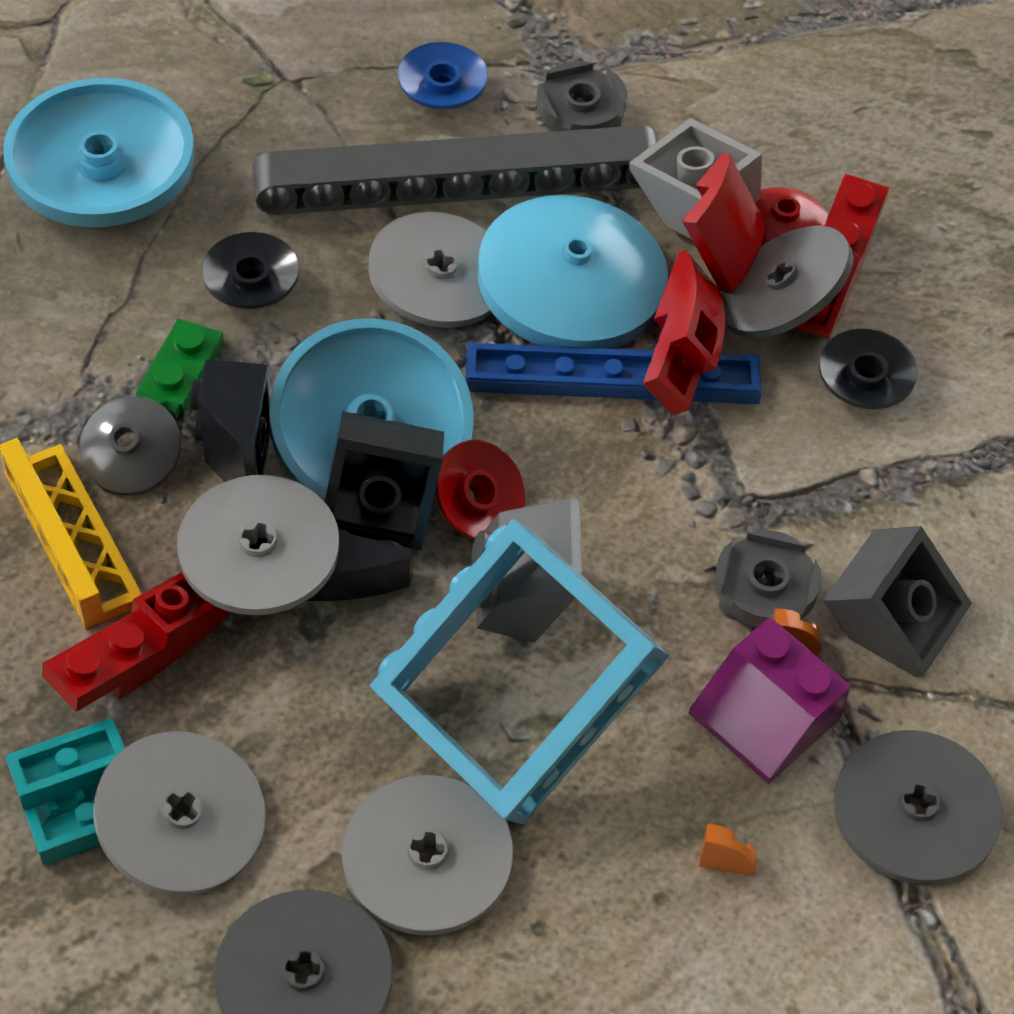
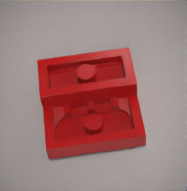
[682,153,765,293]

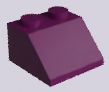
[689,617,851,784]

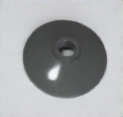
[79,396,181,495]

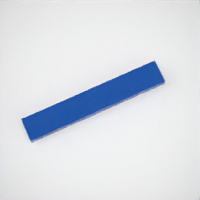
[465,342,761,404]

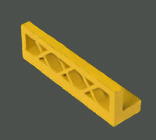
[0,437,142,630]

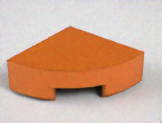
[772,608,822,654]
[699,823,757,876]

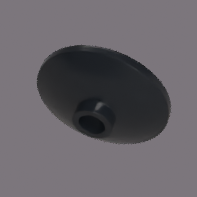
[202,232,299,309]
[819,329,918,409]

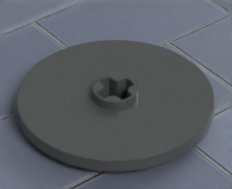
[721,226,853,338]
[834,730,1003,885]
[214,890,392,1014]

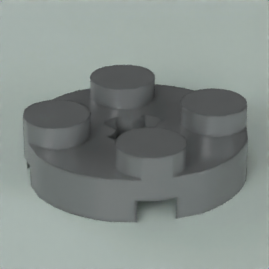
[537,61,627,131]
[714,530,822,628]

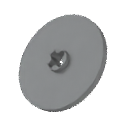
[368,212,492,328]
[177,475,339,615]
[93,731,266,896]
[342,775,513,935]

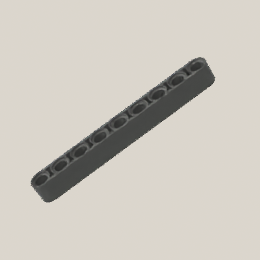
[252,125,659,215]

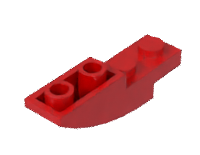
[795,173,890,339]
[643,250,726,416]
[42,572,231,712]

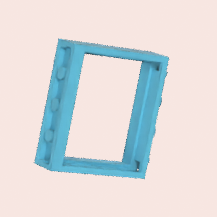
[369,518,670,824]

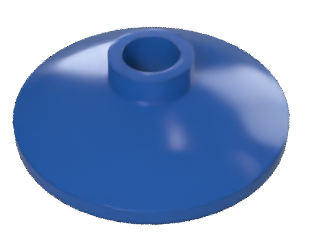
[398,42,487,110]

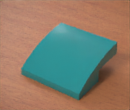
[4,717,125,866]

